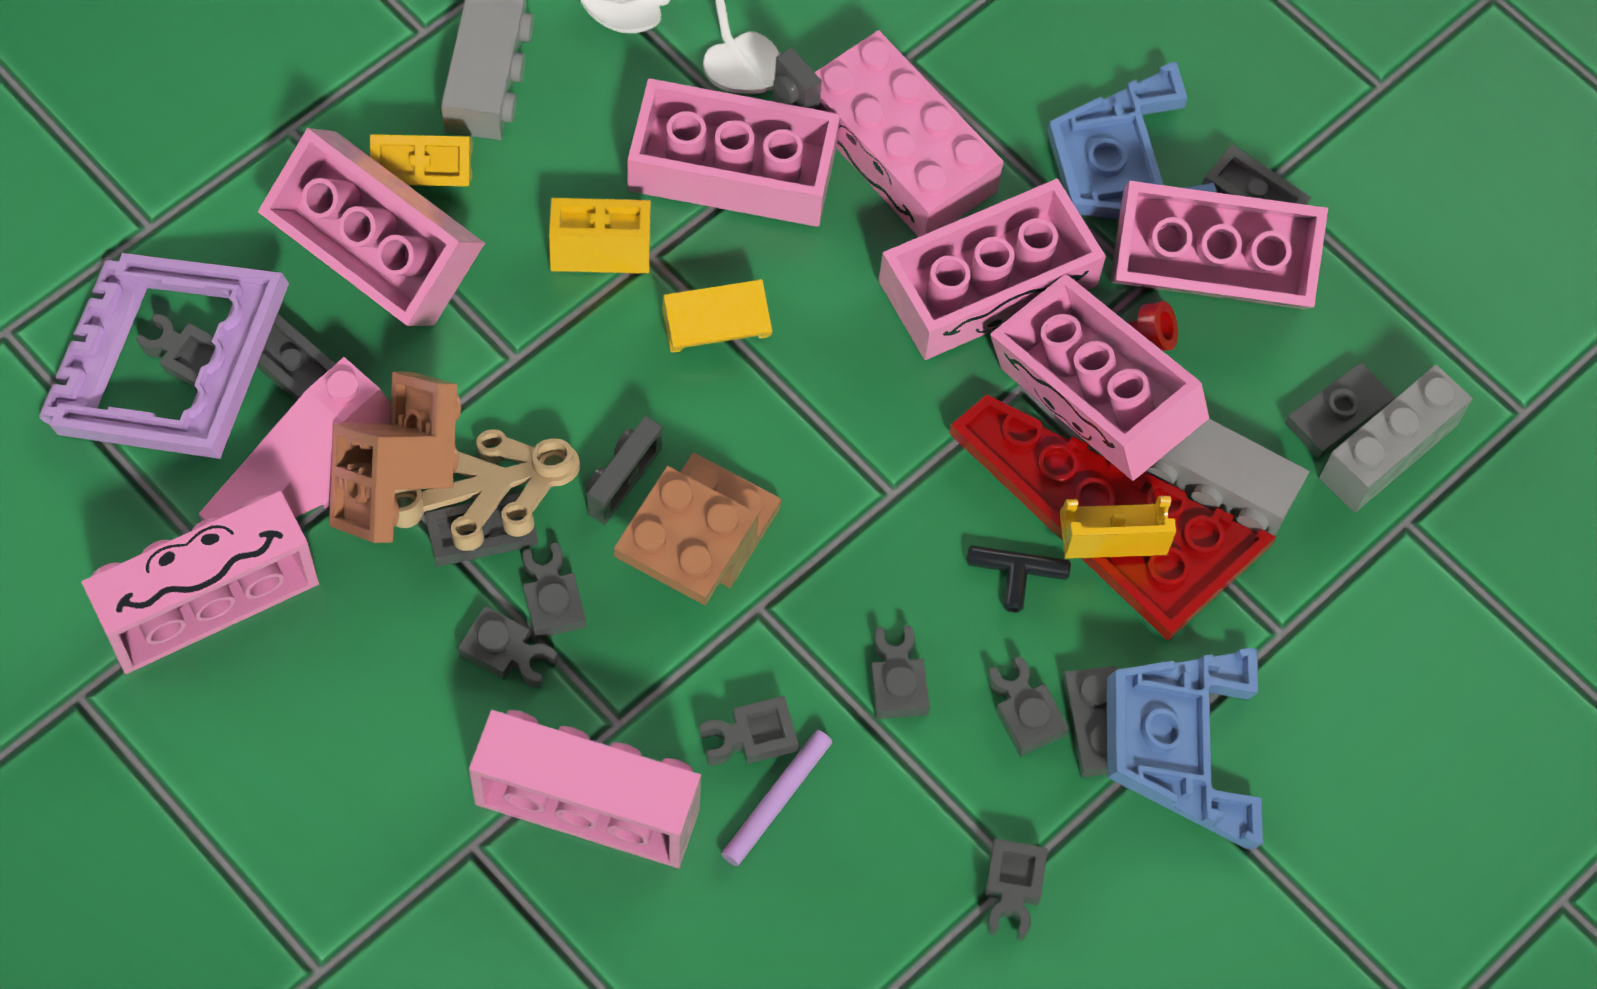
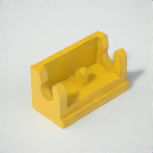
[370,135,473,186]
[549,198,651,274]
[662,279,772,353]
[1060,496,1176,559]

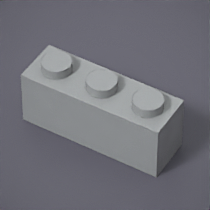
[441,0,534,140]
[1319,365,1473,513]
[1145,419,1310,536]

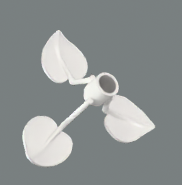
[580,0,780,93]

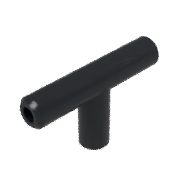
[967,545,1071,613]

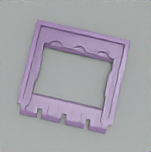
[39,253,289,459]

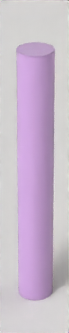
[721,730,832,867]

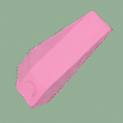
[199,357,391,520]

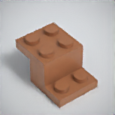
[329,372,461,543]
[614,452,782,606]

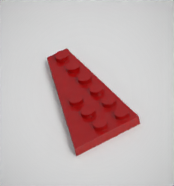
[949,394,1276,641]

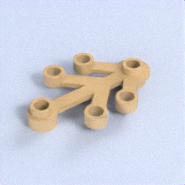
[395,429,580,551]

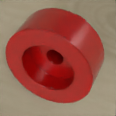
[1128,301,1178,351]

